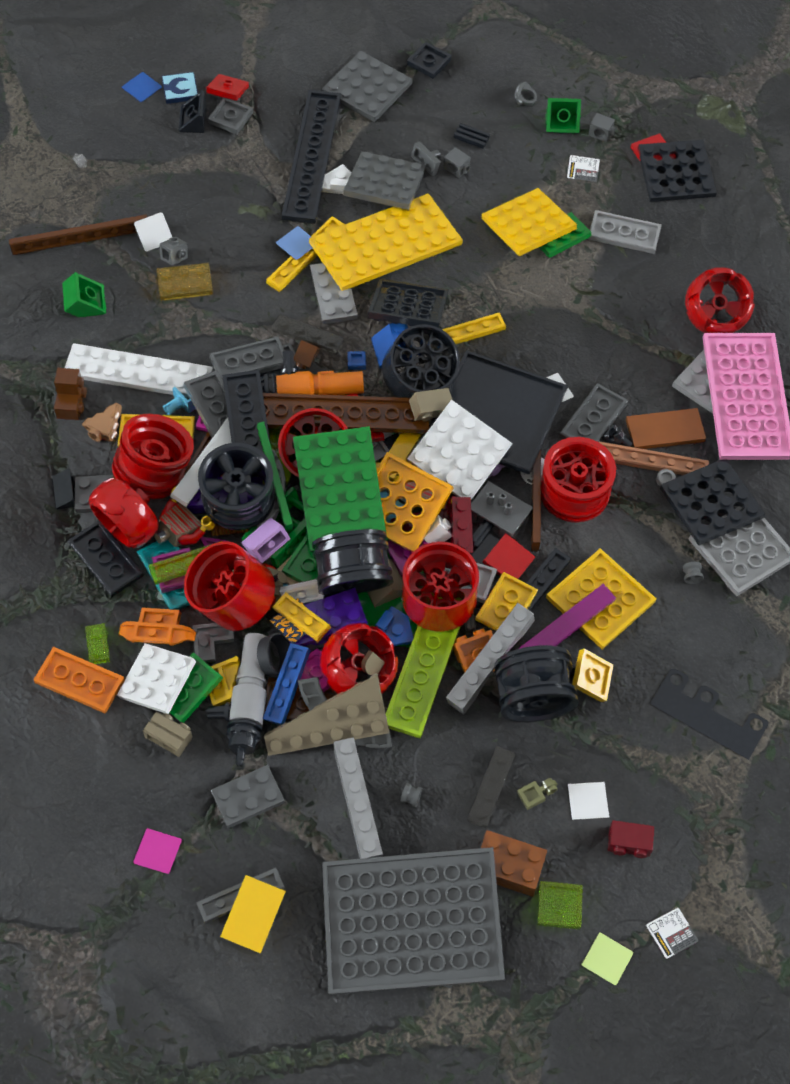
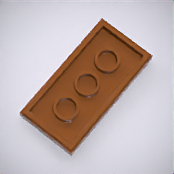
[626,408,706,449]

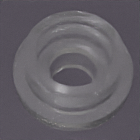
[72,153,87,169]

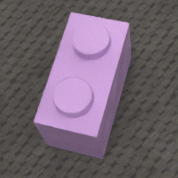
[241,518,291,563]

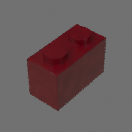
[608,820,654,858]

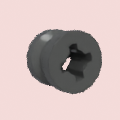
[682,562,704,584]
[400,783,423,807]

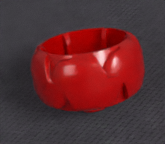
[685,267,755,333]
[88,478,159,548]
[320,623,398,694]

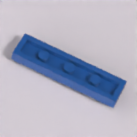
[263,643,311,725]

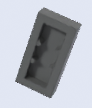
[411,141,441,176]

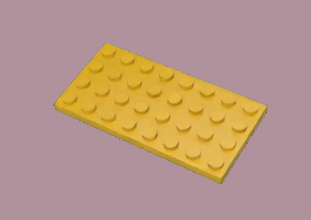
[309,193,463,291]

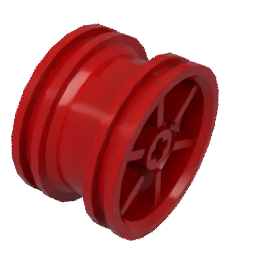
[112,414,194,499]

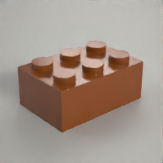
[481,830,547,897]

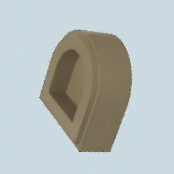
[361,651,385,675]

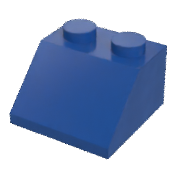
[371,323,414,368]

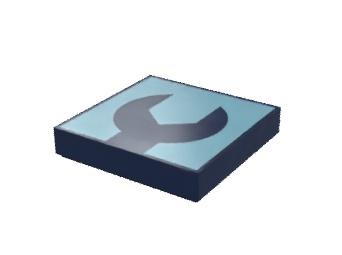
[162,72,198,104]

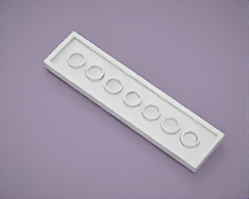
[65,343,214,398]

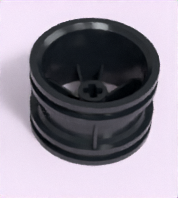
[198,443,275,530]
[312,529,394,596]

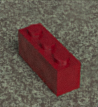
[447,497,473,555]

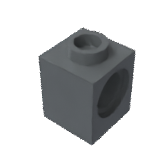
[589,113,616,142]
[444,147,471,178]

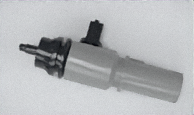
[206,633,269,766]

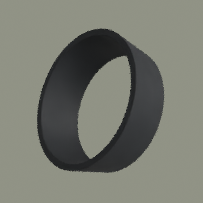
[257,633,290,677]

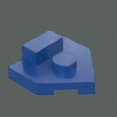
[375,606,413,646]

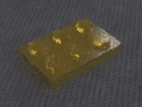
[157,263,213,301]

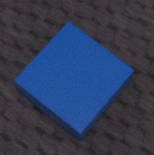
[348,351,366,370]

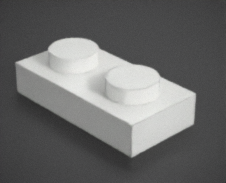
[280,579,324,603]

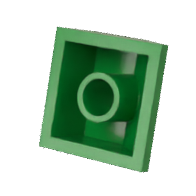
[62,272,106,317]

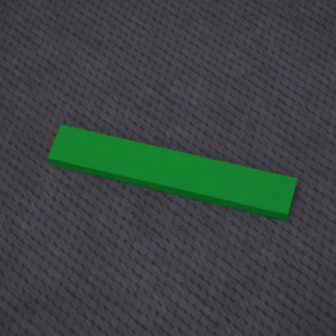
[257,422,293,533]

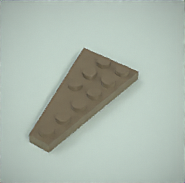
[264,673,389,756]

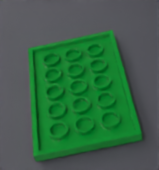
[293,426,387,552]

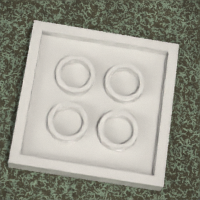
[117,643,196,714]

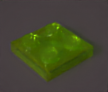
[537,881,583,929]

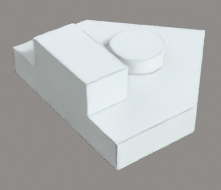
[322,164,351,194]

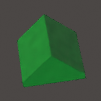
[546,98,581,133]

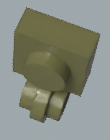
[517,778,558,810]

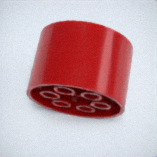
[278,408,348,478]
[184,541,275,631]
[402,542,479,632]

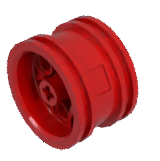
[541,437,616,523]

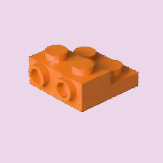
[453,628,495,673]

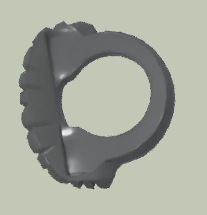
[515,82,537,106]

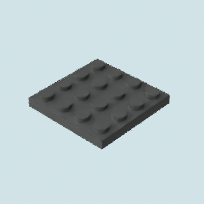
[322,51,413,122]
[343,152,426,210]

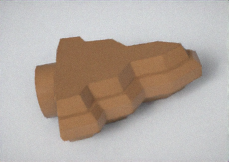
[82,403,122,442]

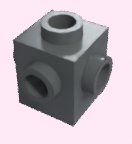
[159,237,188,265]

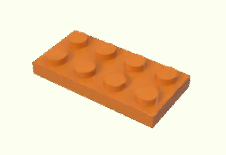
[33,647,125,714]

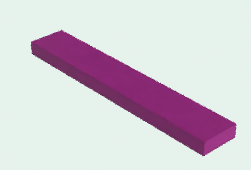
[518,583,616,649]

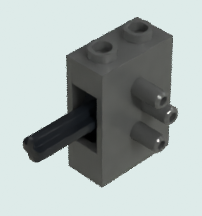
[471,481,533,547]

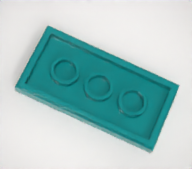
[137,540,190,610]

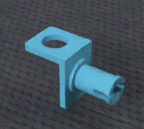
[163,387,196,416]

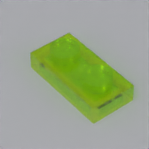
[85,623,110,664]

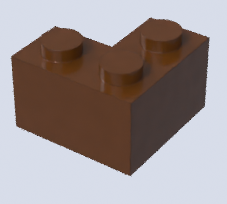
[54,368,87,420]

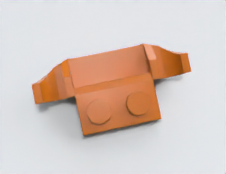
[118,608,196,646]

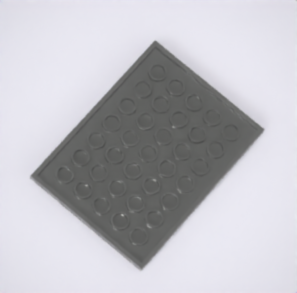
[322,847,505,995]

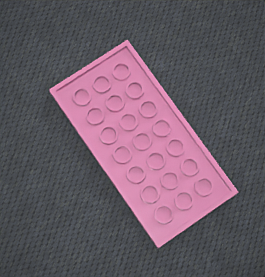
[703,333,790,460]

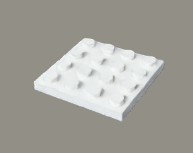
[407,400,513,500]

